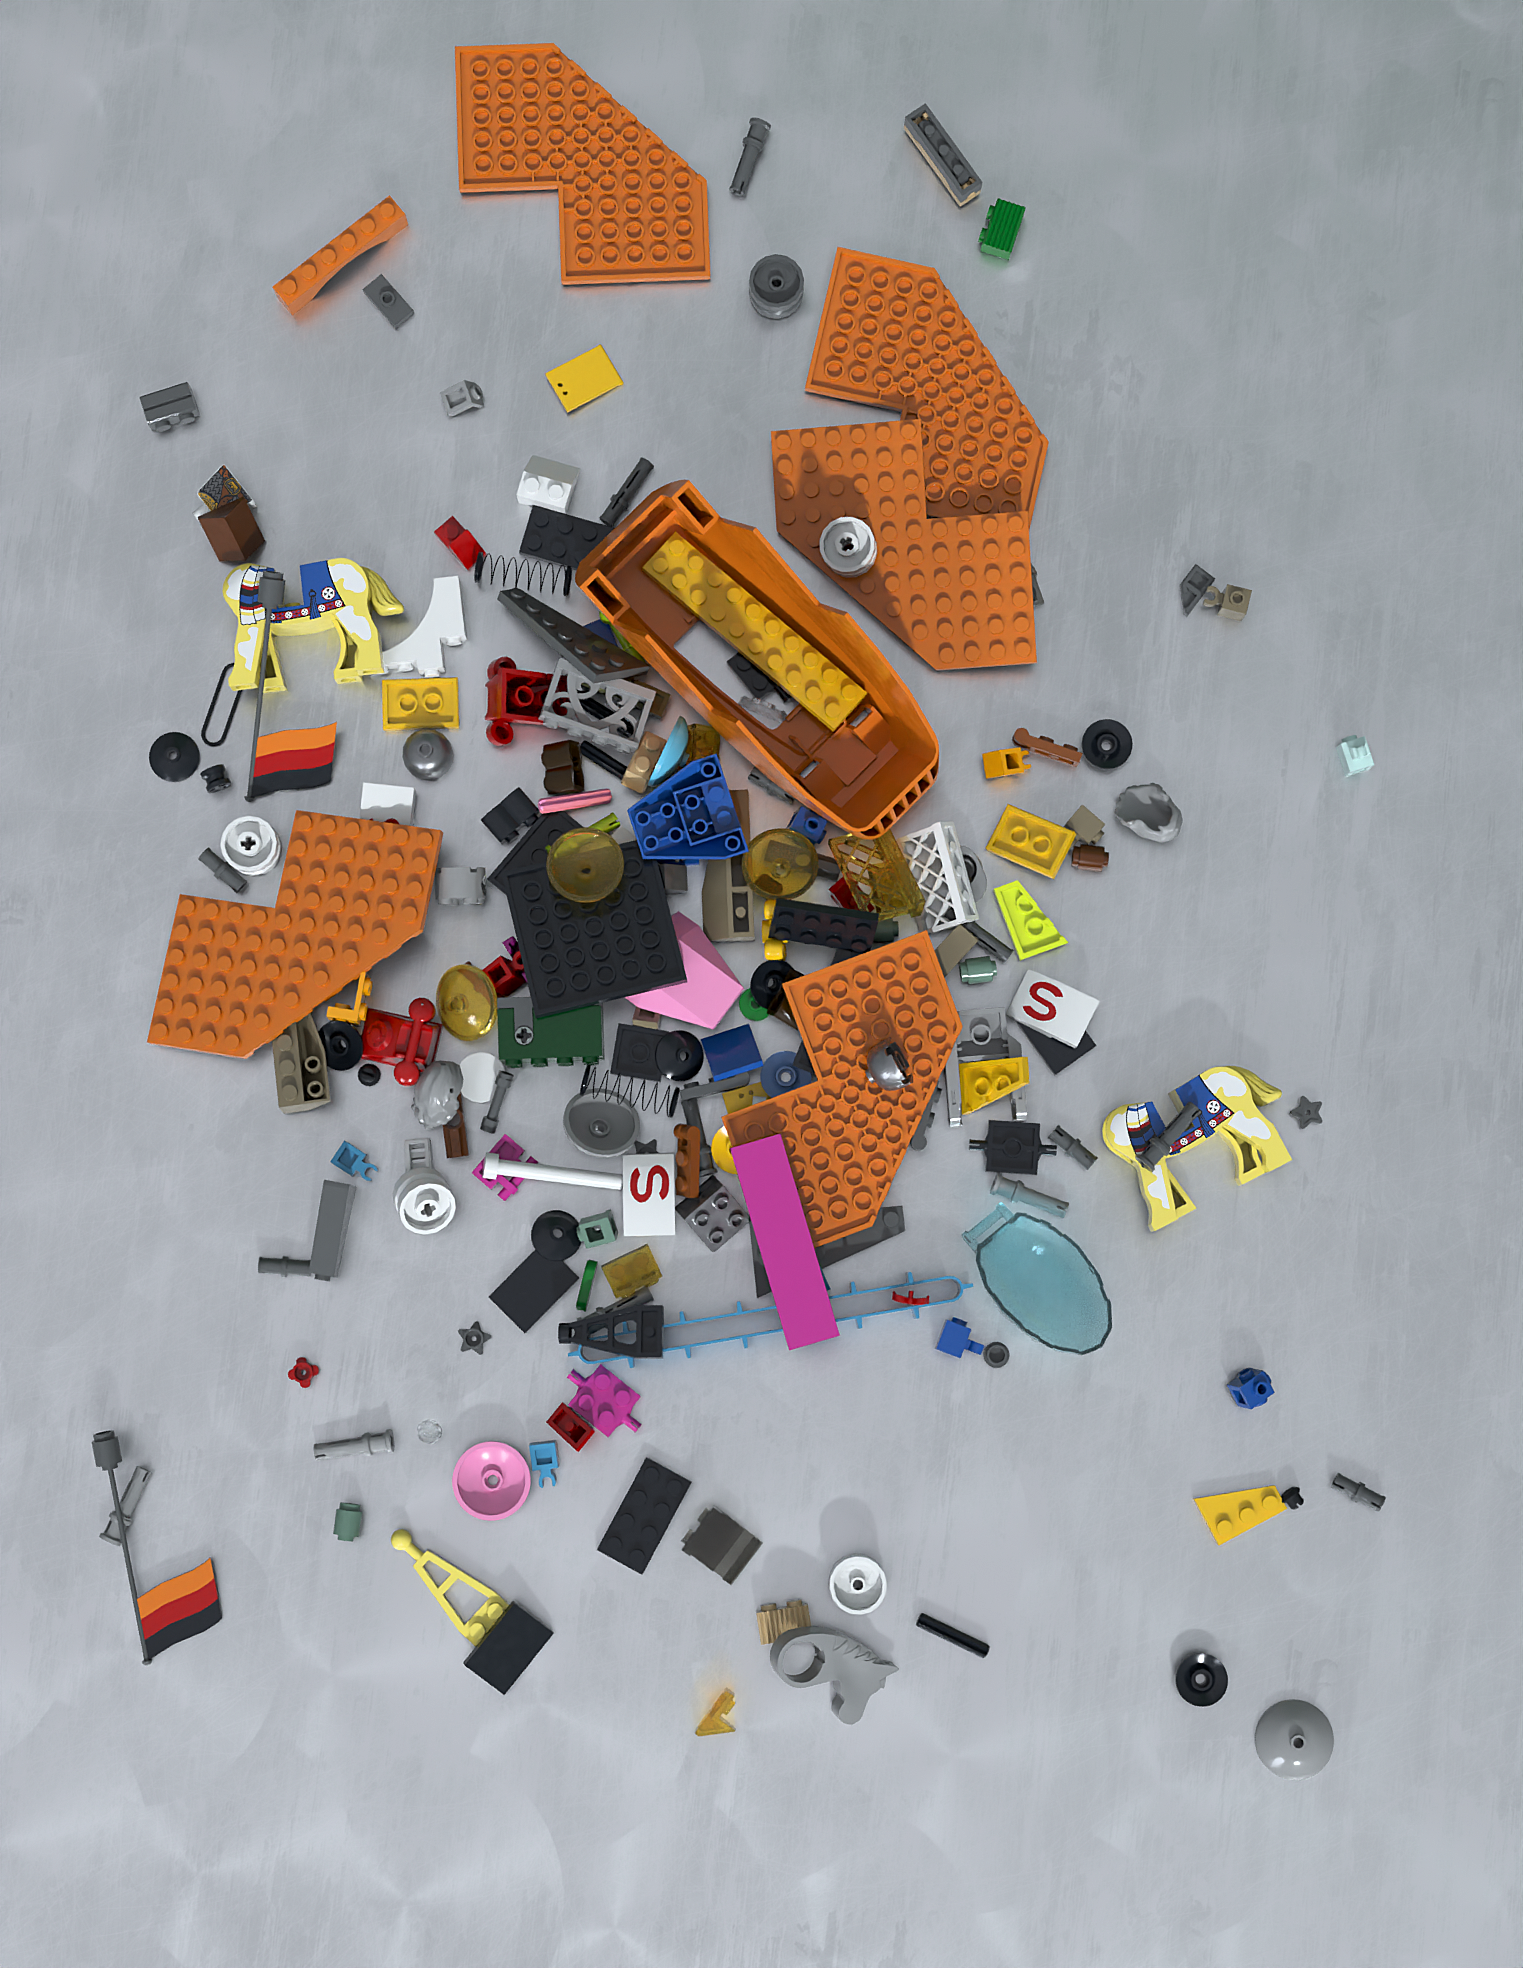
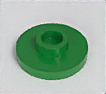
[739,988,769,1021]

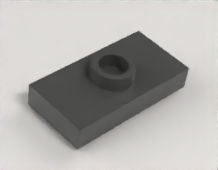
[362,274,414,329]

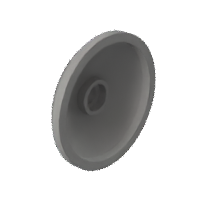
[563,1088,640,1157]
[1255,1699,1334,1780]

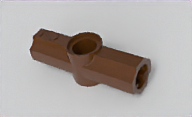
[443,1092,469,1158]

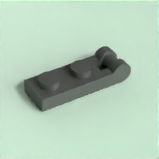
[679,1072,750,1101]
[910,1081,942,1151]

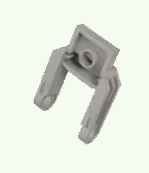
[944,1007,1027,1127]

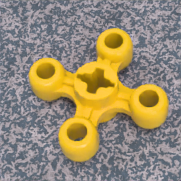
[762,900,789,961]

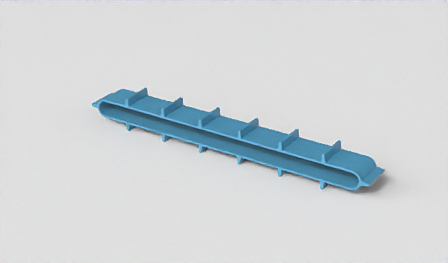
[568,1272,973,1368]

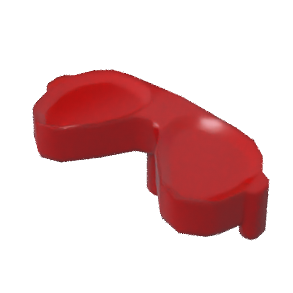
[892,1291,929,1305]

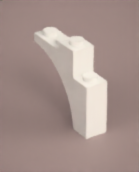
[379,576,467,678]

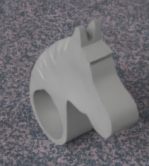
[770,1626,899,1725]

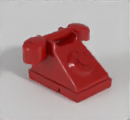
[485,656,569,746]
[361,997,444,1087]

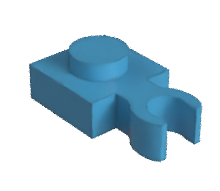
[330,1140,378,1181]
[529,1440,559,1488]

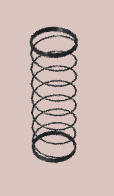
[474,552,572,597]
[579,1064,680,1118]

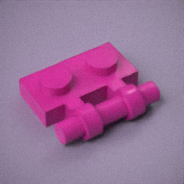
[472,1134,538,1201]

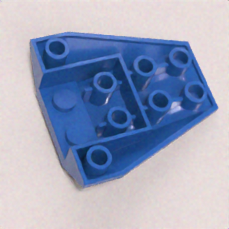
[627,753,749,859]

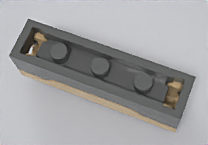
[904,103,983,207]

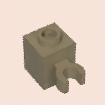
[1203,584,1252,621]
[1064,805,1105,853]

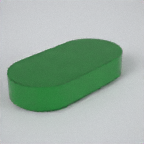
[576,1259,598,1312]

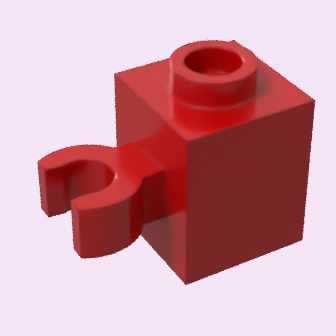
[481,951,526,996]

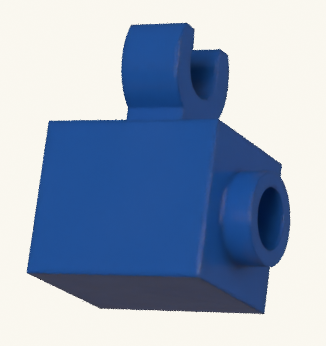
[935,1317,984,1358]

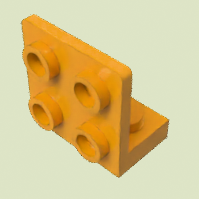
[326,971,373,1026]

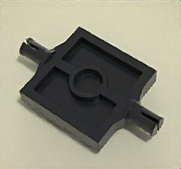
[726,652,792,703]
[969,1120,1057,1175]

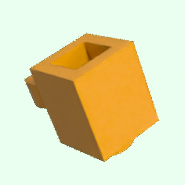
[982,747,1031,779]

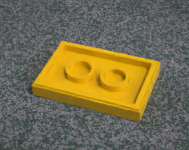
[382,677,460,731]
[985,804,1076,879]

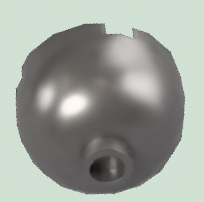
[402,729,453,780]
[865,1037,913,1091]

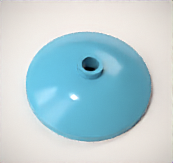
[648,716,690,787]

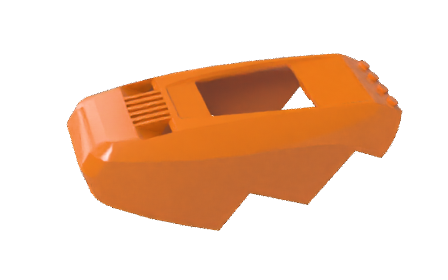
[575,479,939,840]

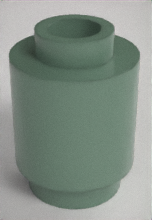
[873,916,899,942]
[959,956,997,984]
[333,1502,362,1541]

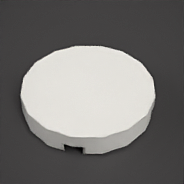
[460,1052,506,1104]

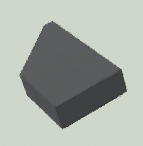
[1179,564,1215,617]

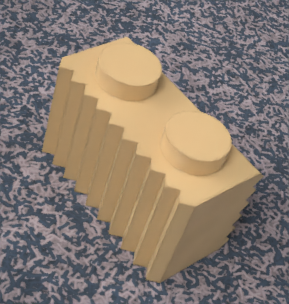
[621,731,667,793]
[756,1599,811,1645]

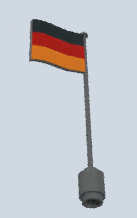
[244,571,337,802]
[92,1430,222,1666]

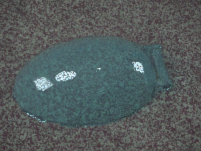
[961,1202,1112,1355]

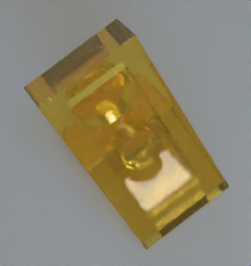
[695,1687,736,1736]

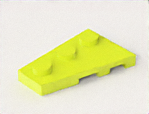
[993,880,1068,961]

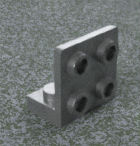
[675,1175,751,1252]

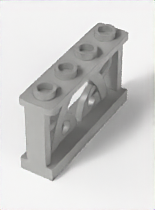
[538,658,656,754]

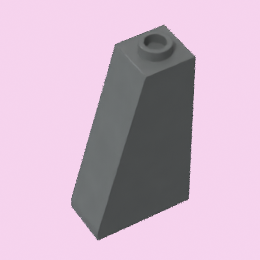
[309,1180,356,1282]

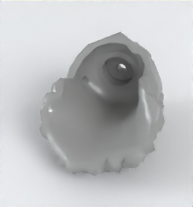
[1115,783,1183,843]
[411,1060,464,1129]

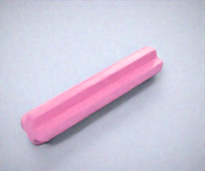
[538,788,612,814]

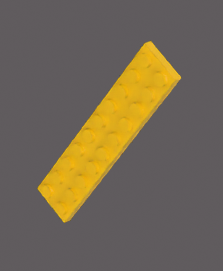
[642,532,867,732]

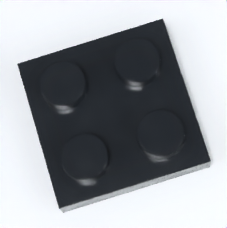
[610,1023,669,1082]

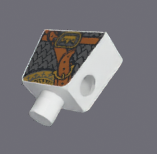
[192,464,257,521]

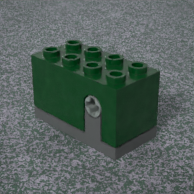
[497,997,605,1068]

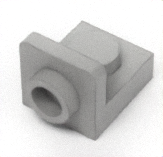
[440,380,484,416]

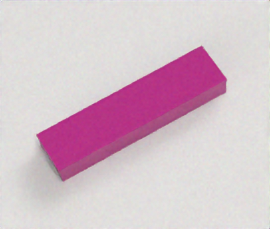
[730,1134,840,1350]

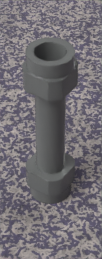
[480,1070,514,1133]

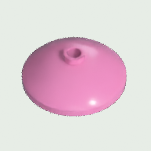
[452,1441,531,1521]

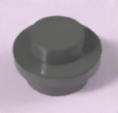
[983,1342,1009,1368]

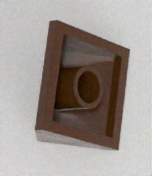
[198,496,265,561]

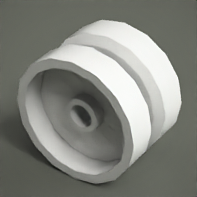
[819,517,877,578]
[220,816,282,876]
[392,1167,456,1234]
[828,1553,887,1615]

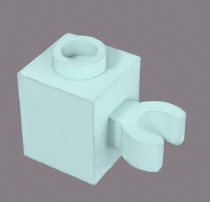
[1336,735,1374,776]

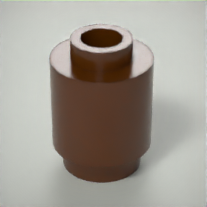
[1071,844,1109,872]

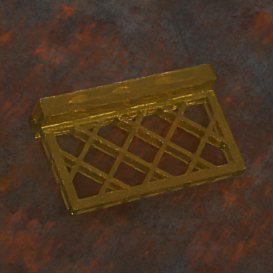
[828,829,926,921]

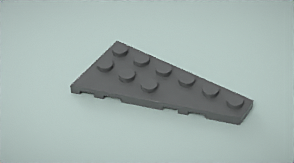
[497,588,650,683]
[749,1206,905,1298]

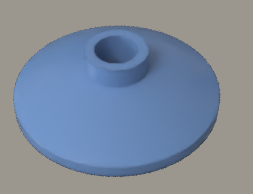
[760,1051,812,1098]

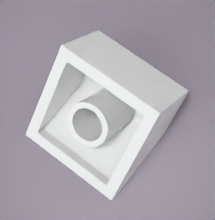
[516,455,581,514]

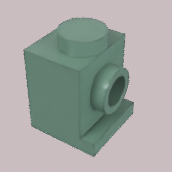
[577,1209,618,1249]

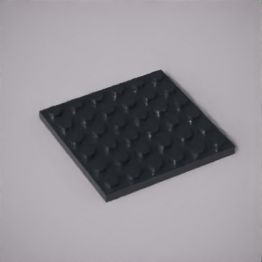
[501,840,687,1018]

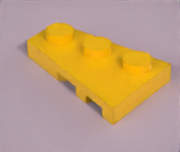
[959,1057,1030,1115]
[1193,1485,1287,1545]

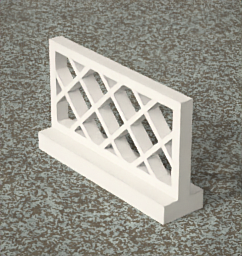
[896,821,979,935]

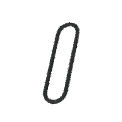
[201,663,242,746]

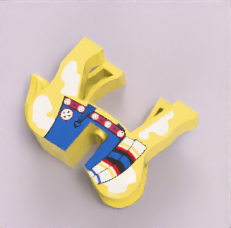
[222,558,404,693]
[1102,1066,1292,1232]

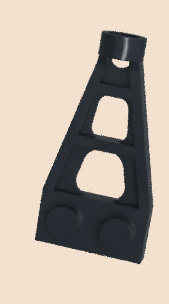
[558,1305,664,1359]

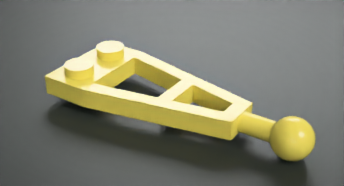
[391,1529,510,1647]

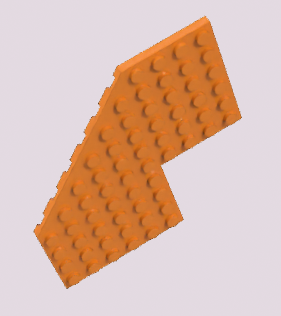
[455,43,710,285]
[805,247,1049,529]
[771,419,1037,671]
[147,810,443,1059]
[721,930,963,1248]

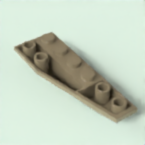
[702,789,754,942]
[272,1013,331,1114]

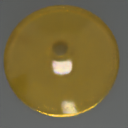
[546,827,624,903]
[742,828,819,900]
[436,964,498,1041]

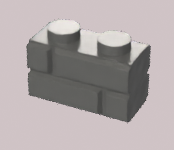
[140,382,200,432]

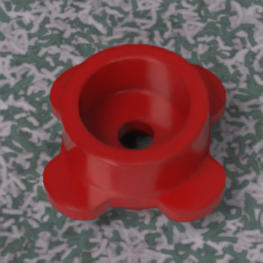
[288,1357,319,1388]

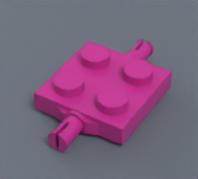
[567,1364,642,1437]

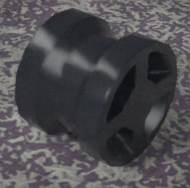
[200,764,232,793]

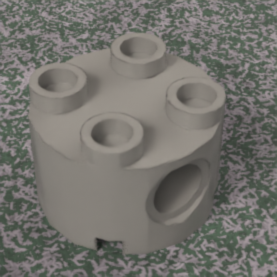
[435,867,486,905]

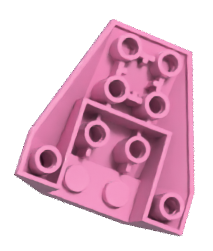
[624,911,744,1030]

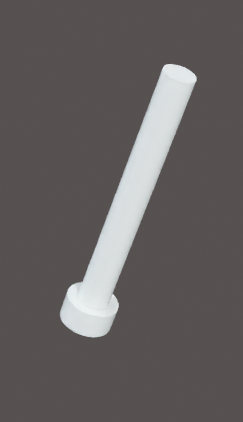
[482,1152,623,1190]

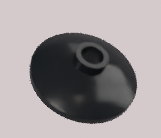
[1082,719,1133,769]
[149,732,200,782]
[750,960,794,1009]
[318,1020,364,1071]
[655,1030,704,1081]
[531,1210,581,1261]
[1175,1653,1228,1707]

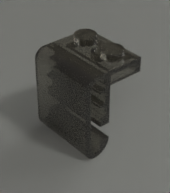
[681,1505,763,1585]

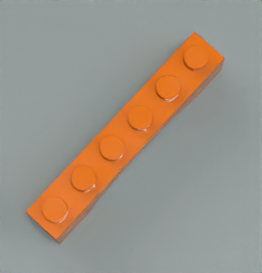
[272,195,408,315]

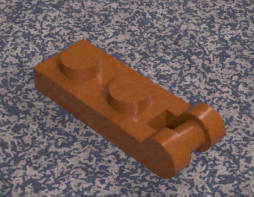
[1012,728,1083,767]
[674,1123,700,1198]

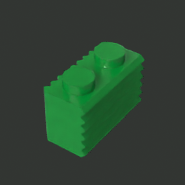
[978,198,1026,260]

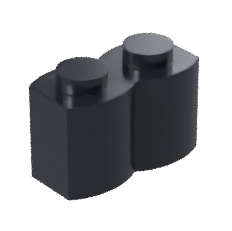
[481,787,540,844]

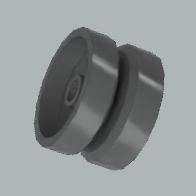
[749,254,804,319]

